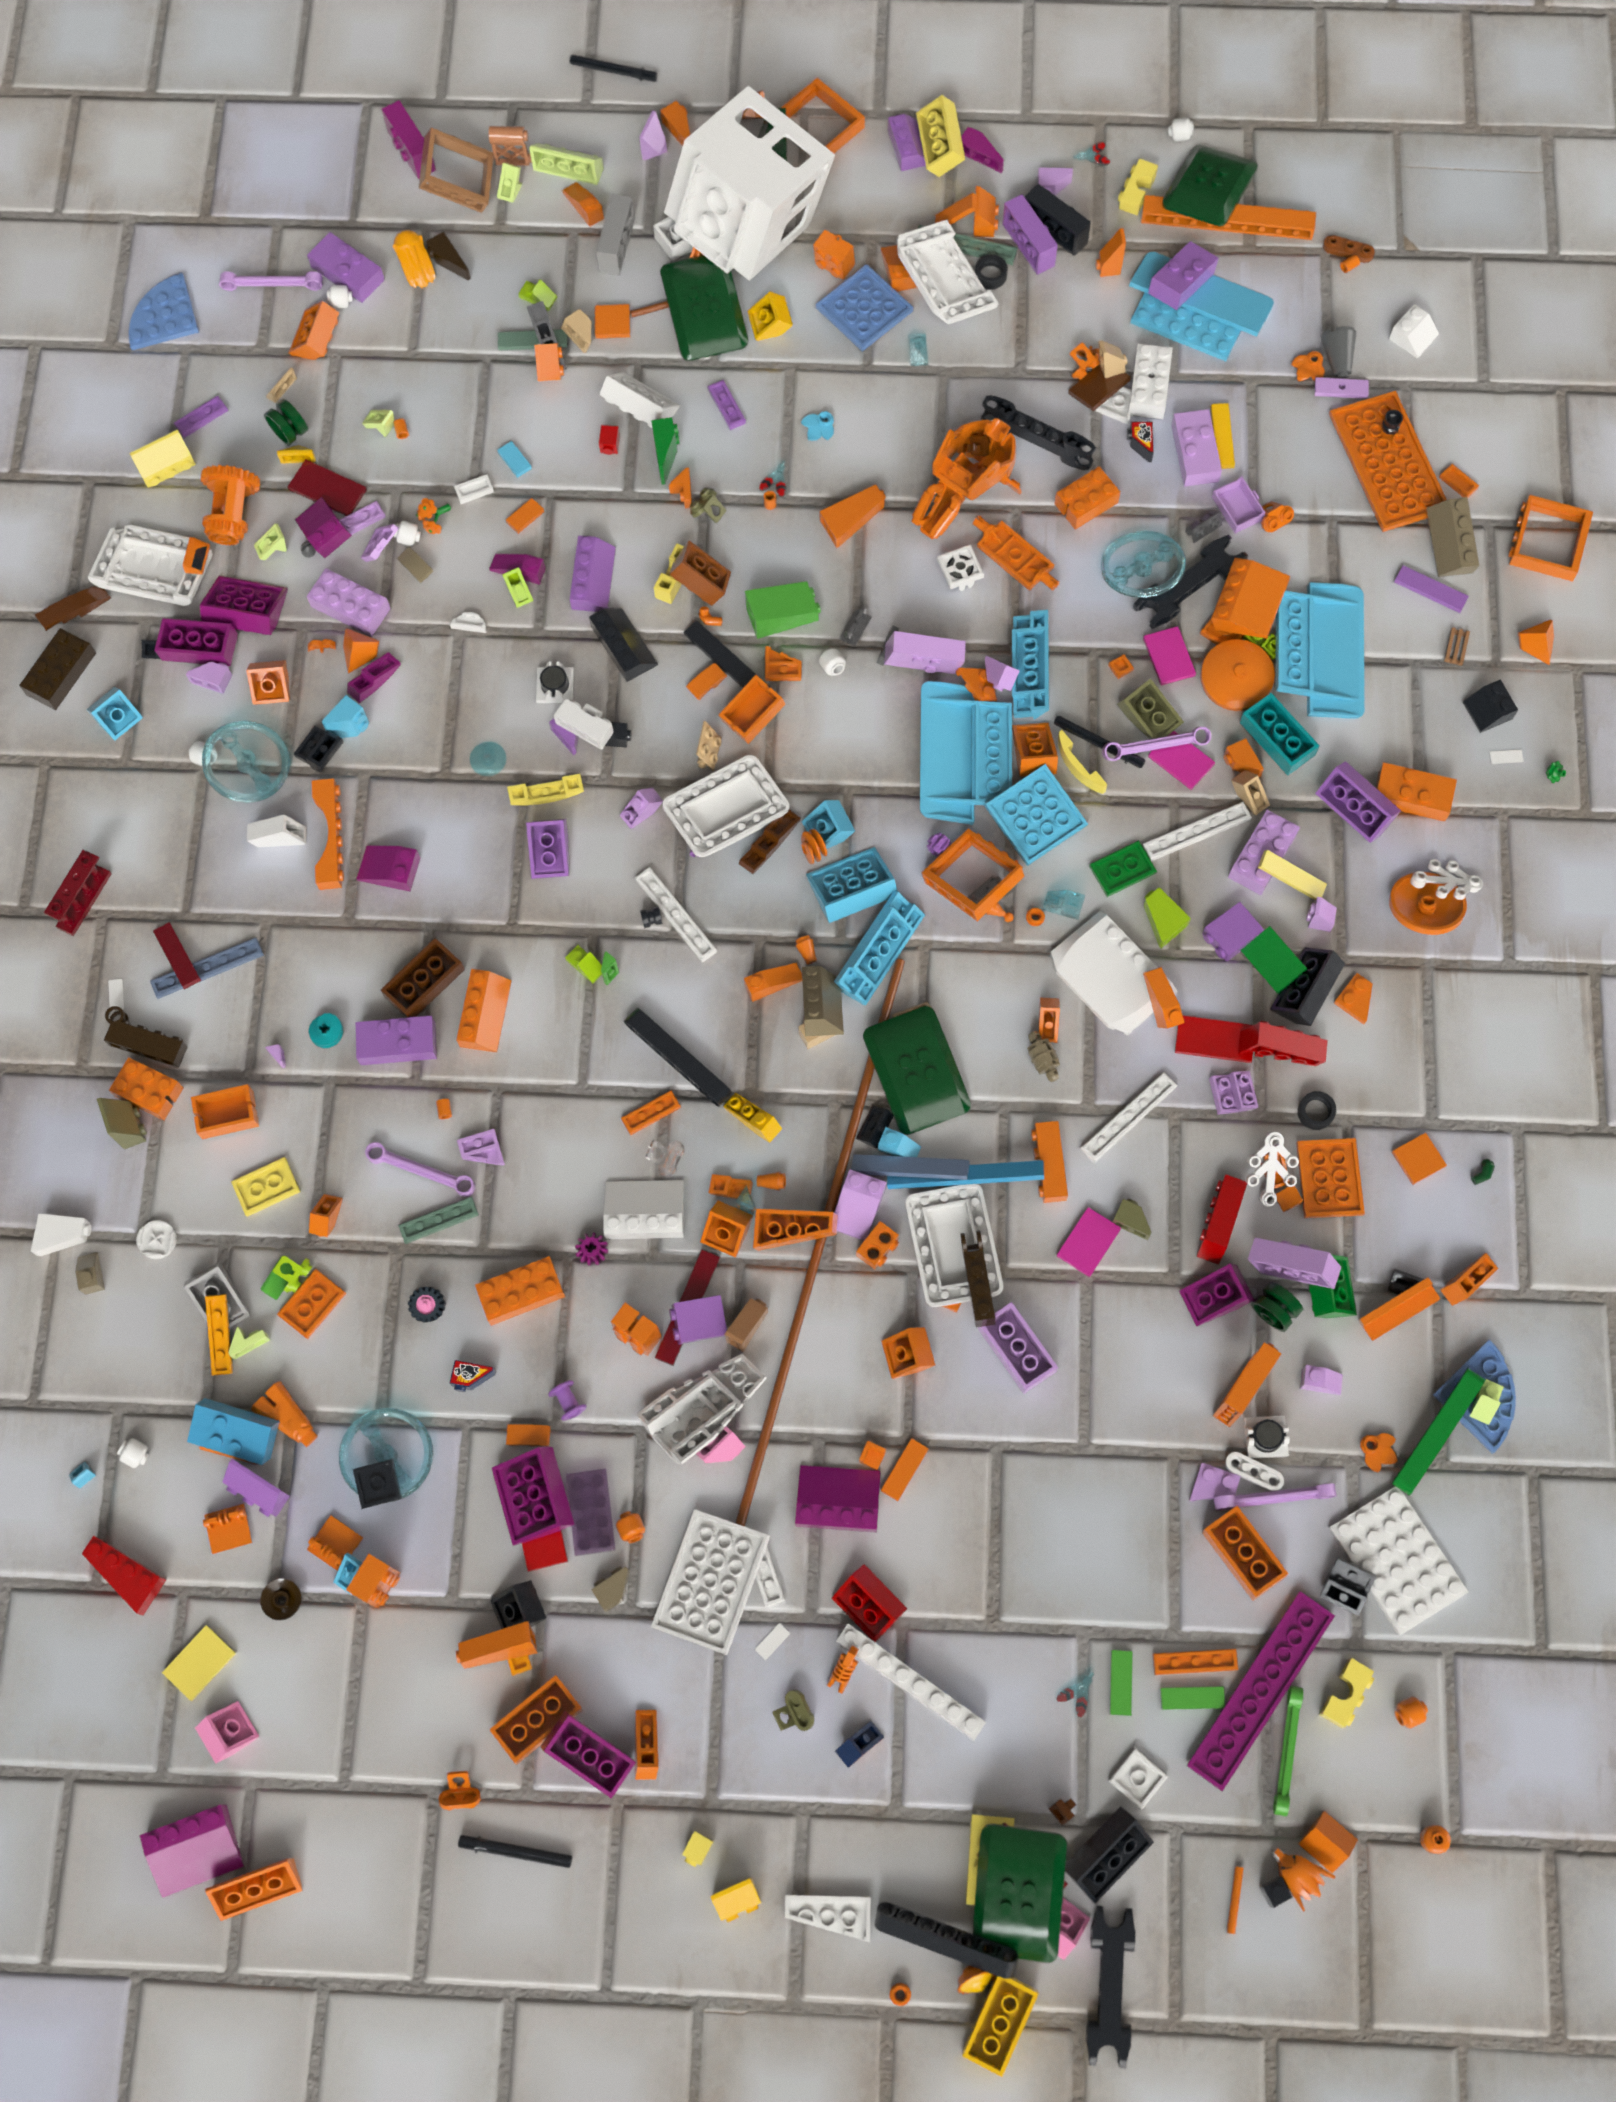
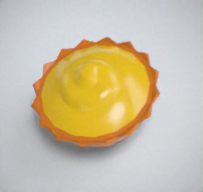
[957,1965,996,1994]

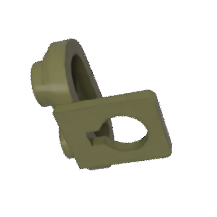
[690,487,726,523]
[772,1690,814,1731]

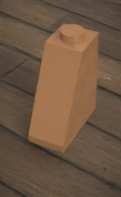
[725,1298,768,1352]

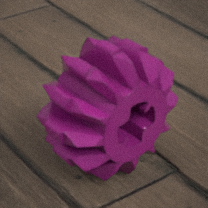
[575,1232,609,1266]

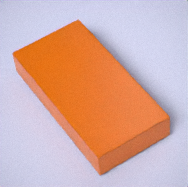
[1439,464,1479,498]
[506,498,544,534]

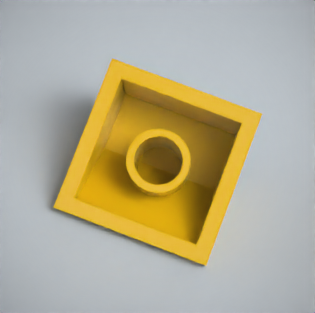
[747,291,793,341]
[710,1877,761,1923]

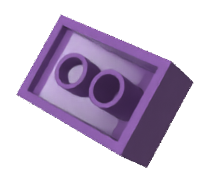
[526,819,569,879]

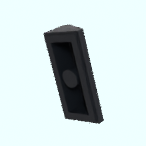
[856,1105,893,1148]
[1388,1269,1433,1294]

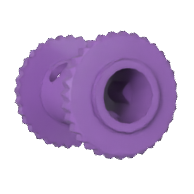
[548,1380,587,1421]

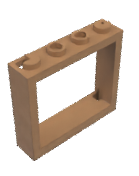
[419,127,494,213]

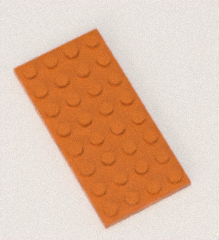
[1329,391,1447,532]

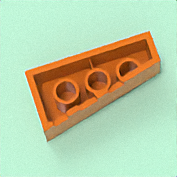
[753,1209,838,1251]

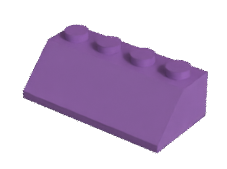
[569,536,616,612]

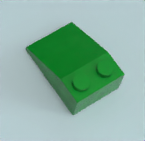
[651,417,680,485]

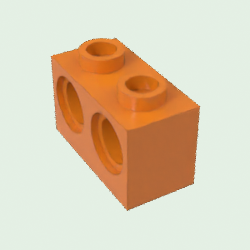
[856,1221,900,1270]

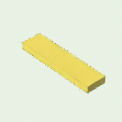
[1257,850,1327,901]

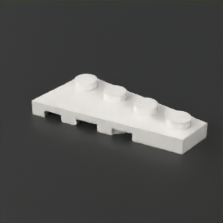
[785,1895,871,1942]

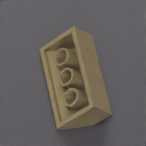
[1426,497,1480,577]
[802,966,844,1036]

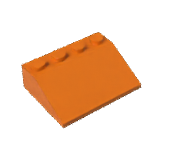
[1212,558,1290,639]

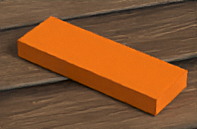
[935,193,977,225]
[621,1090,681,1136]
[881,1438,929,1502]

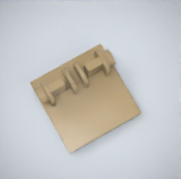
[696,721,721,771]

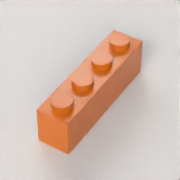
[1031,1121,1068,1203]

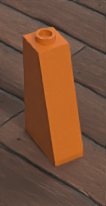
[819,484,886,548]
[456,1622,537,1669]

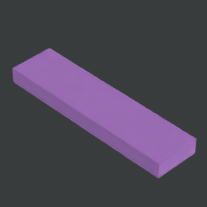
[1394,565,1469,613]

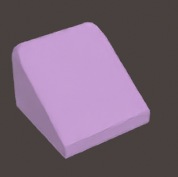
[265,1044,286,1068]

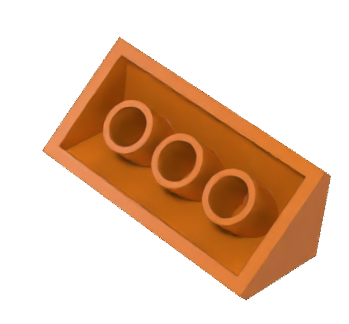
[205,1858,302,1921]

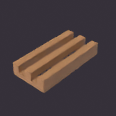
[1444,627,1470,666]

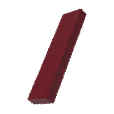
[153,922,201,990]

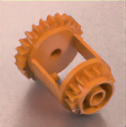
[201,464,260,545]

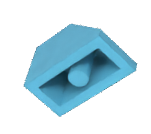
[878,1127,921,1157]

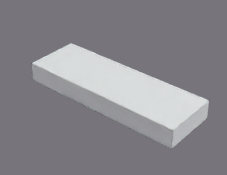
[756,1547,785,1608]

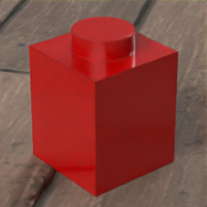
[599,425,620,455]

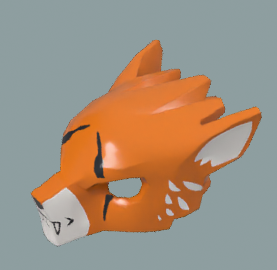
[1272,1848,1336,1911]

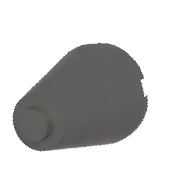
[1321,326,1356,379]

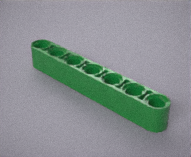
[1392,1368,1486,1496]

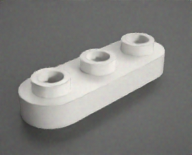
[1225,1452,1284,1491]

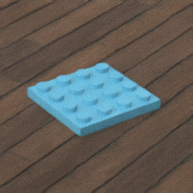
[985,764,1088,866]

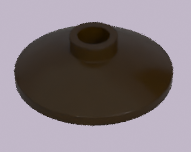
[260,1579,302,1621]

